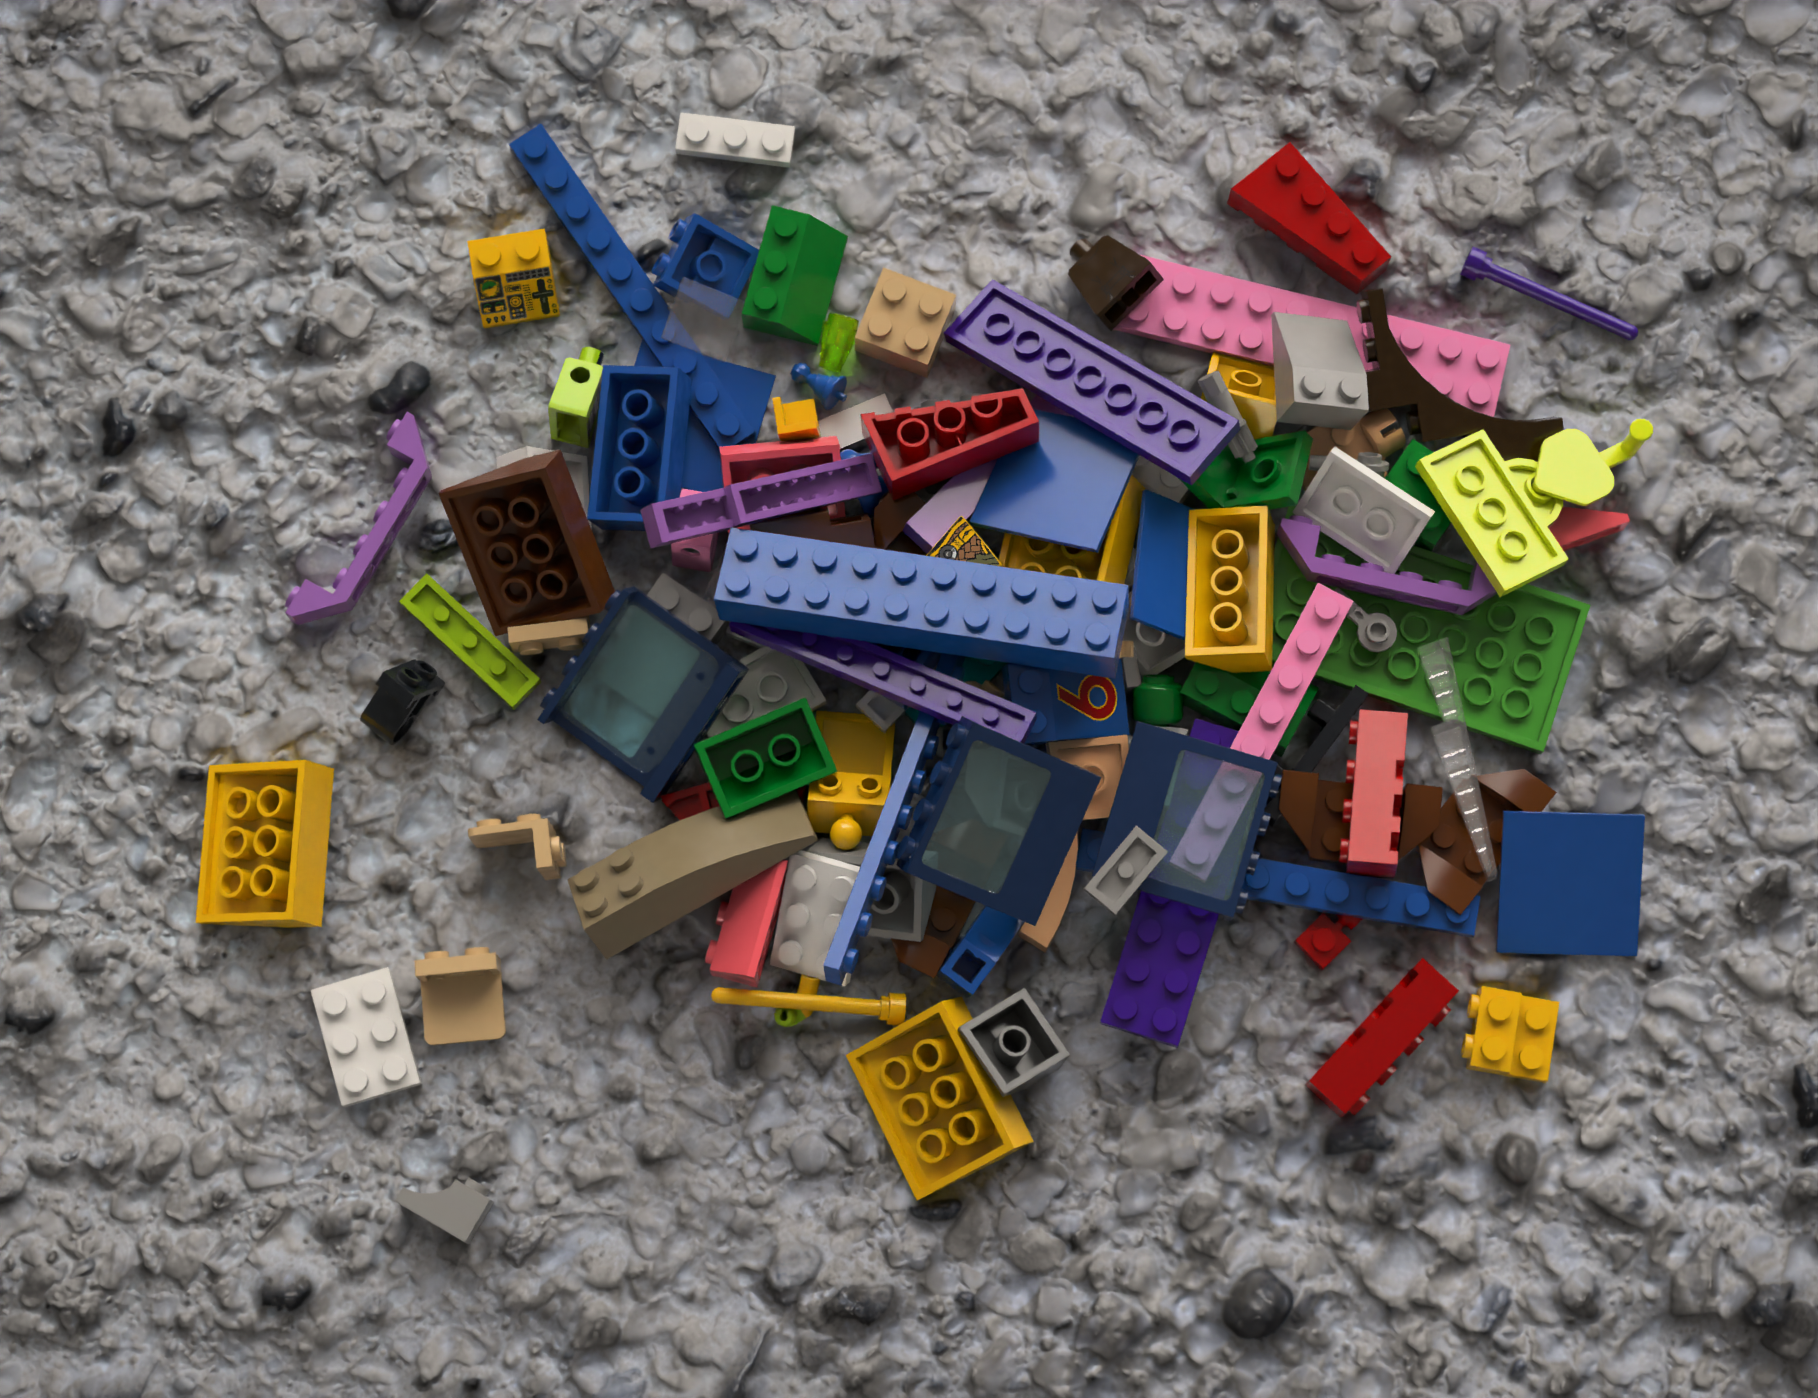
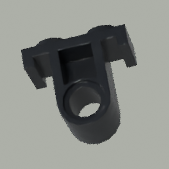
[360,659,445,745]

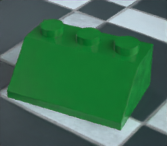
[742,205,848,346]
[1180,662,1319,757]
[694,697,837,819]

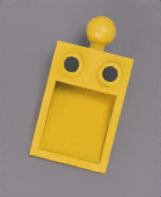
[807,711,895,850]

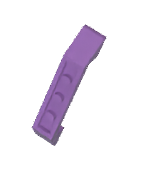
[285,412,432,625]
[1277,515,1497,615]

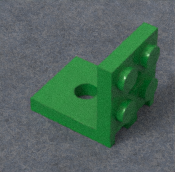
[1177,430,1313,510]

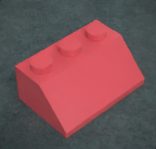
[719,436,846,533]
[705,860,788,988]

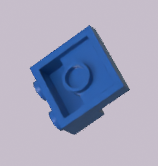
[652,213,759,321]

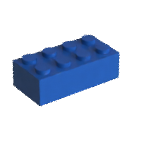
[587,365,692,531]

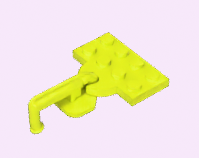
[1415,419,1653,597]

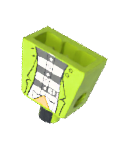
[548,347,604,448]

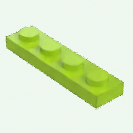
[399,573,541,710]

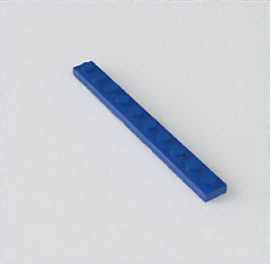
[509,124,756,449]
[823,653,966,986]
[1076,828,1481,938]

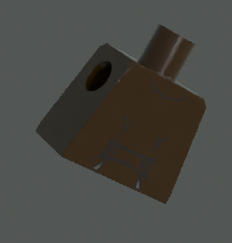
[1068,235,1164,331]

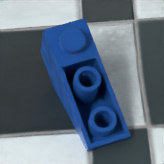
[936,880,1024,998]

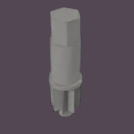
[1198,371,1258,463]

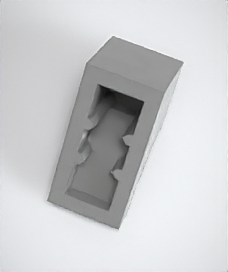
[395,1178,494,1245]

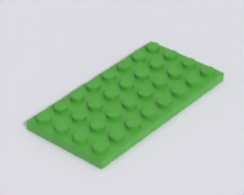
[1272,506,1591,755]

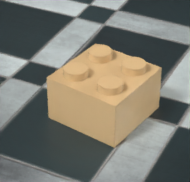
[855,267,956,378]

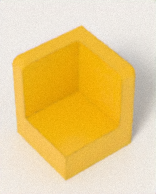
[772,397,821,441]

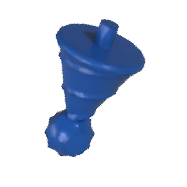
[790,362,847,410]

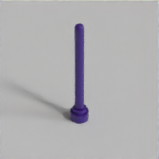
[1460,246,1638,340]

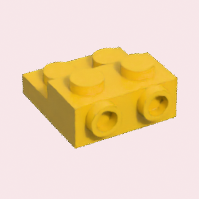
[1461,986,1559,1083]

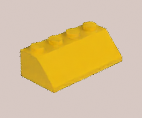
[1185,506,1275,673]

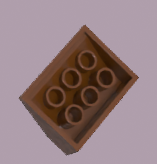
[438,450,615,636]

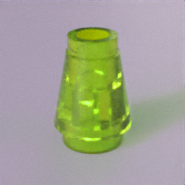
[818,313,859,373]

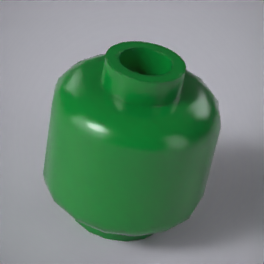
[1132,674,1184,727]

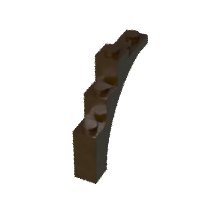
[1356,288,1564,462]

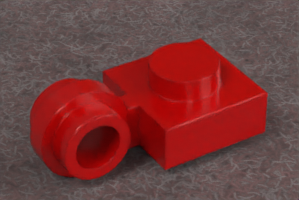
[1294,913,1363,970]

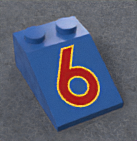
[1002,658,1130,745]

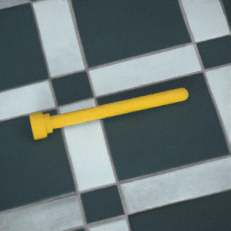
[711,987,906,1025]

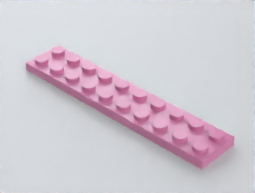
[1113,255,1510,417]

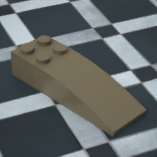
[567,790,818,960]

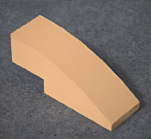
[1018,833,1078,953]

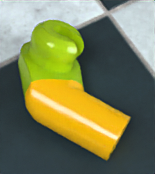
[774,974,820,1027]

